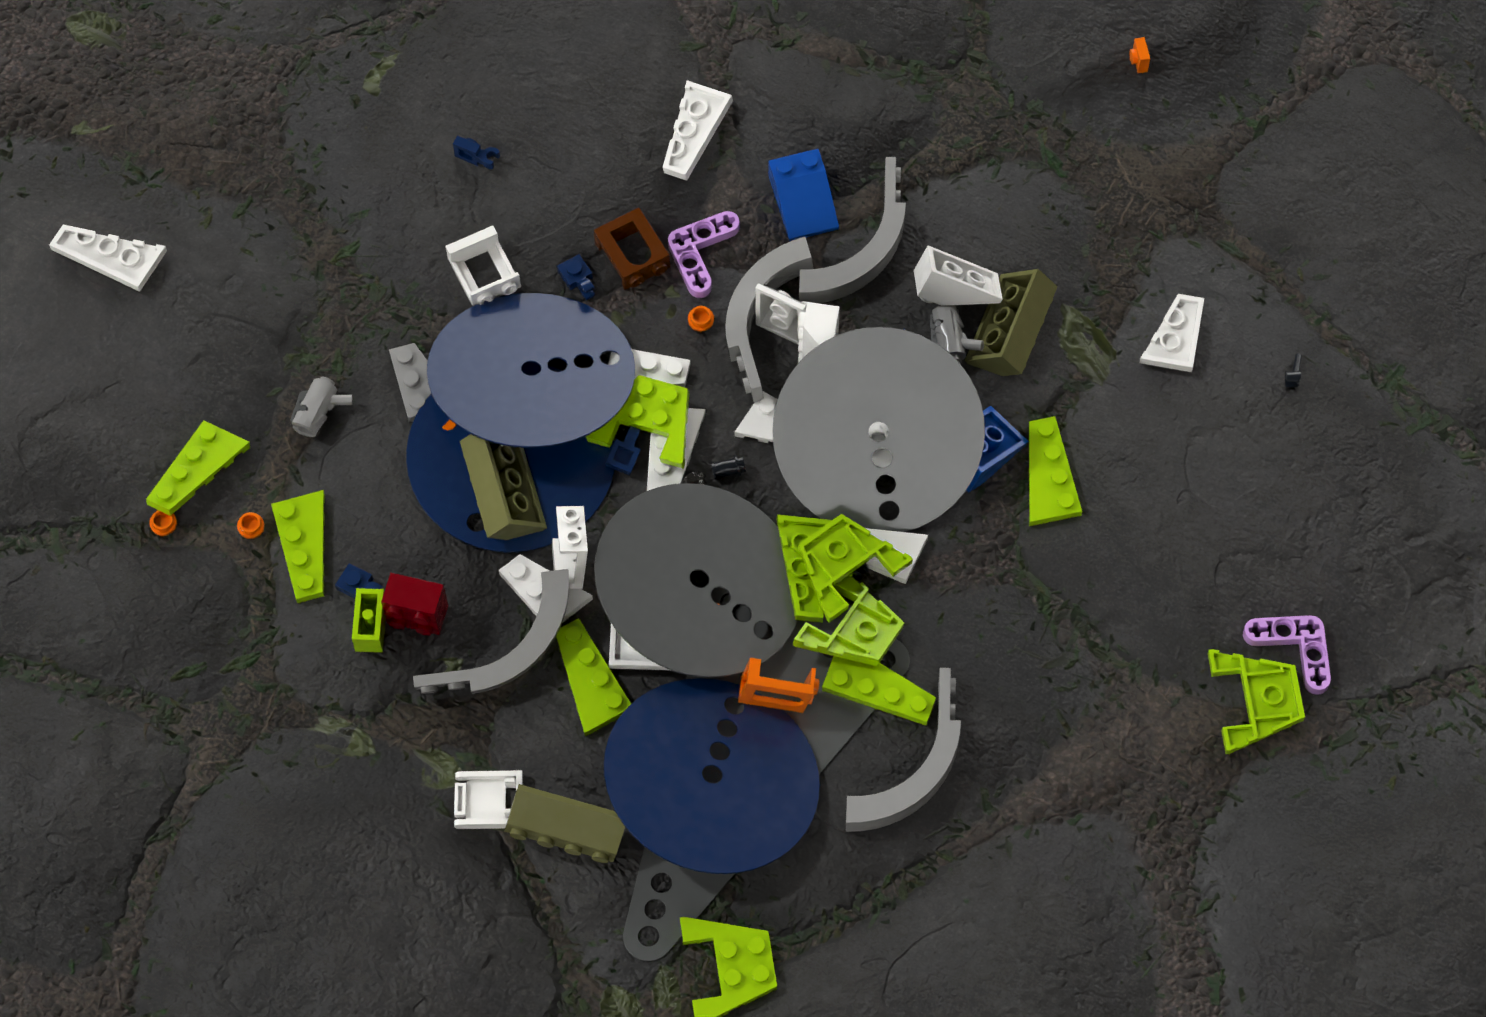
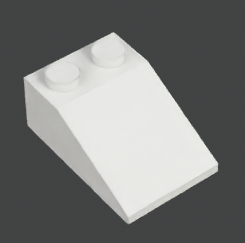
[914,246,1003,306]
[755,284,807,345]

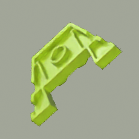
[586,375,689,469]
[798,514,913,623]
[793,573,904,666]
[1208,649,1305,754]
[680,917,777,1017]

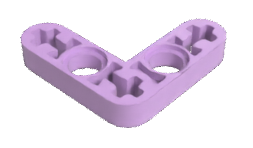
[668,211,740,298]
[1243,616,1331,695]

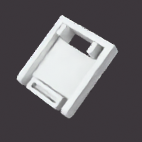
[454,770,523,829]

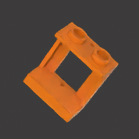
[738,657,819,713]

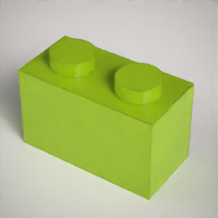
[352,588,386,653]

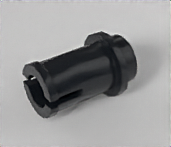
[711,455,746,480]

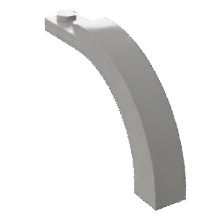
[799,157,906,303]
[725,237,813,402]
[413,569,569,694]
[846,668,961,832]

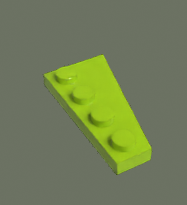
[1029,416,1082,526]
[146,420,250,516]
[271,490,325,603]
[776,514,831,623]
[556,618,631,737]
[822,656,936,726]

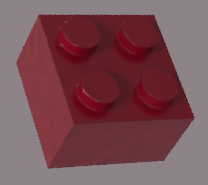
[381,572,448,636]

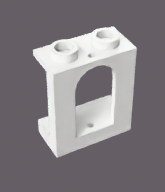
[446,226,521,306]
[552,506,588,589]

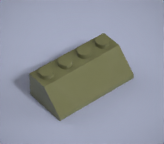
[965,269,1058,376]
[460,434,547,540]
[504,784,625,863]

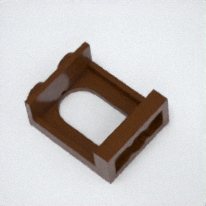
[593,207,670,290]

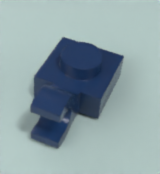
[453,135,500,169]
[557,254,595,300]
[605,426,641,476]
[335,563,383,599]

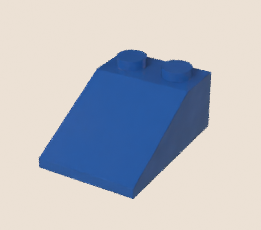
[768,149,839,241]
[966,406,1029,493]

